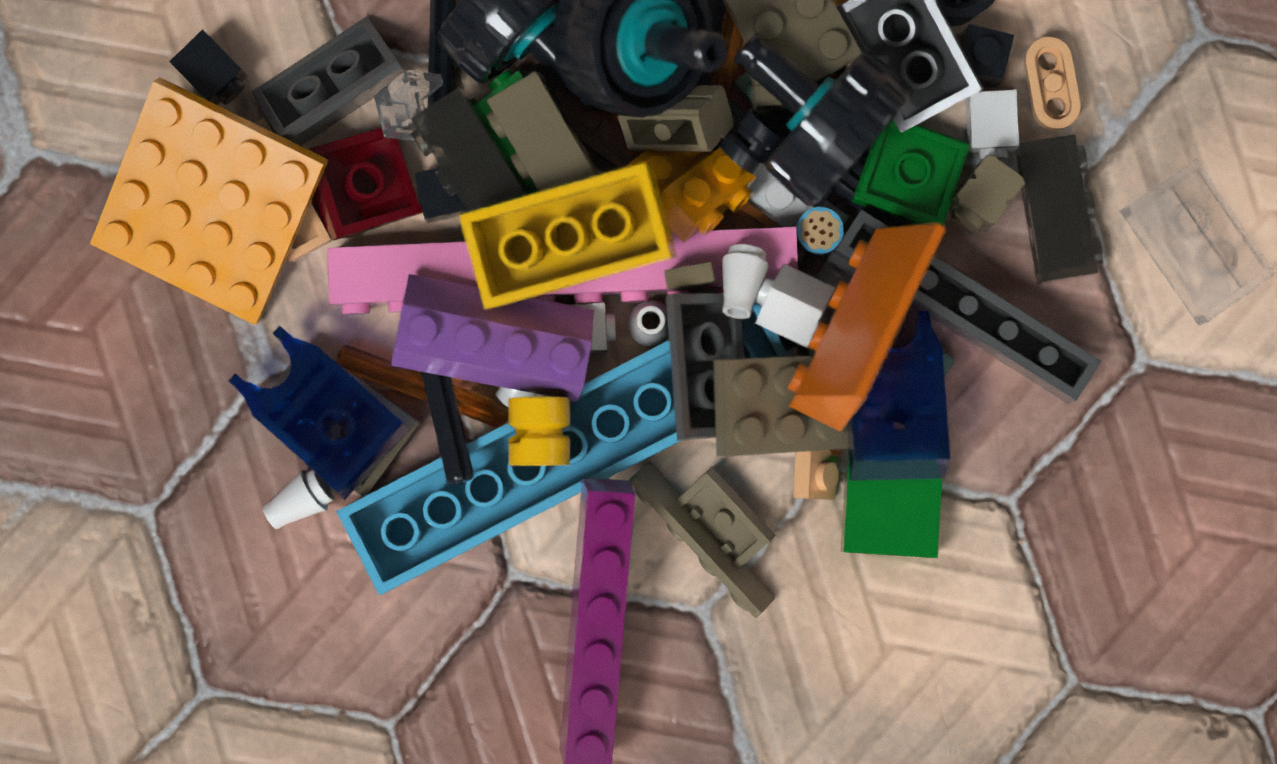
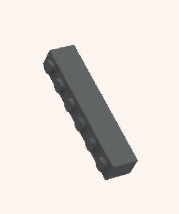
[832,210,1101,404]

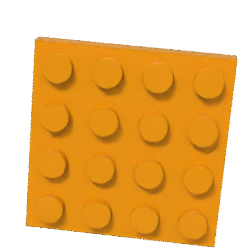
[90,77,328,325]

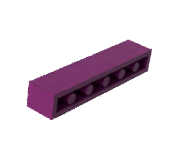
[559,478,635,764]

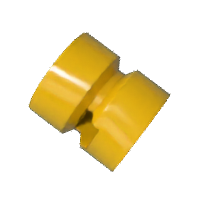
[509,397,570,466]

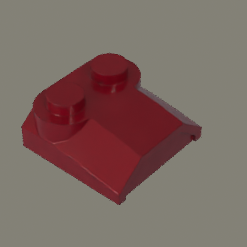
[308,124,423,241]

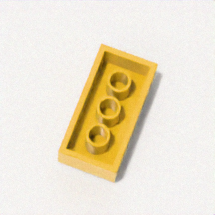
[459,163,678,309]

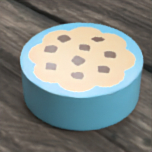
[796,207,844,255]

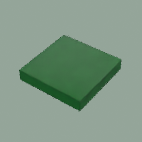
[851,119,970,226]

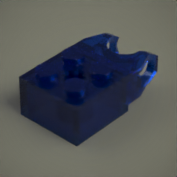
[848,311,951,481]
[228,326,408,501]

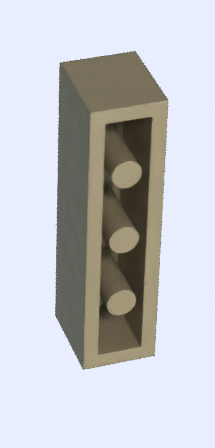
[487,71,600,192]

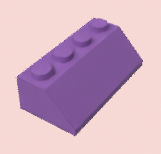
[391,274,594,402]

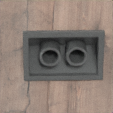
[837,0,984,133]
[252,16,407,146]
[666,294,744,441]

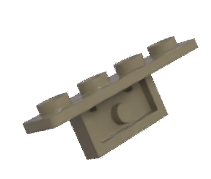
[629,462,776,618]

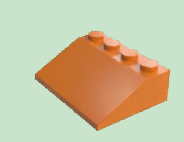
[787,224,946,432]

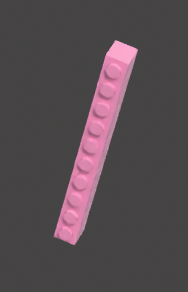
[327,227,798,315]

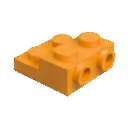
[623,148,756,243]

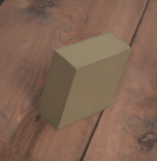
[664,262,716,293]

